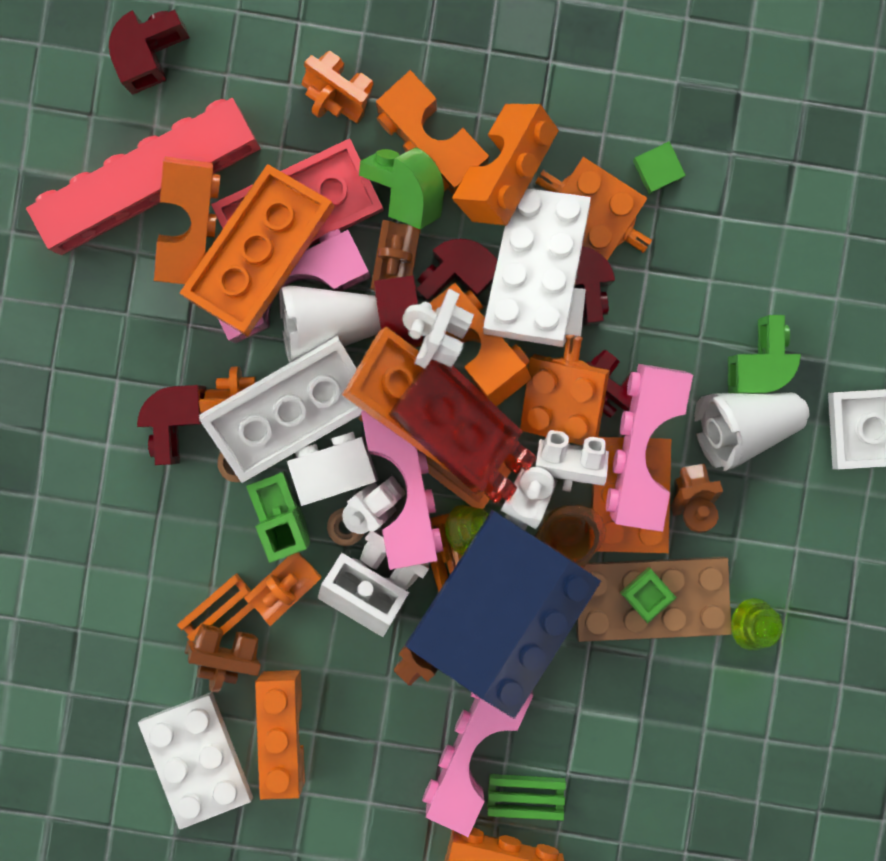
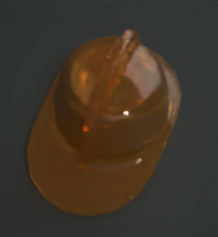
[534,504,606,569]

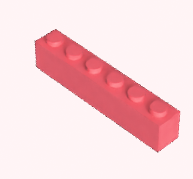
[26,97,261,256]

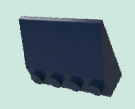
[405,510,602,719]

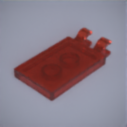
[388,359,537,504]

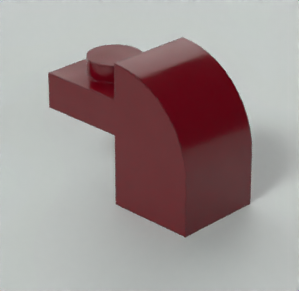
[109,9,190,95]
[416,239,498,303]
[575,246,615,326]
[374,275,423,348]
[137,385,206,465]

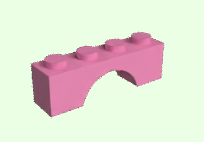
[218,229,371,343]
[606,364,693,532]
[361,411,443,570]
[422,692,534,837]

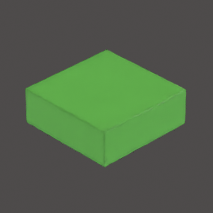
[633,141,686,195]
[620,567,677,624]

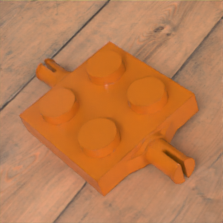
[535,157,652,260]
[520,335,610,446]

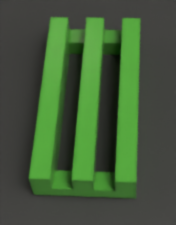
[487,774,566,821]

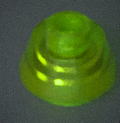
[445,505,489,556]
[731,598,783,651]

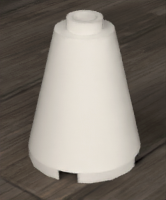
[279,285,381,363]
[694,392,809,471]

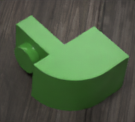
[359,147,444,229]
[728,315,801,393]
[246,471,310,563]

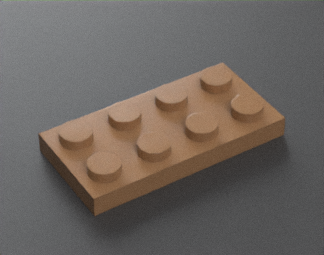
[576,557,732,642]

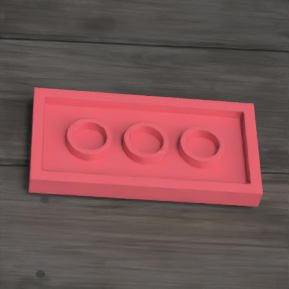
[211,138,384,246]

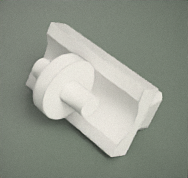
[403,289,474,368]
[535,430,609,492]
[501,463,558,530]
[342,476,406,534]
[360,528,430,590]

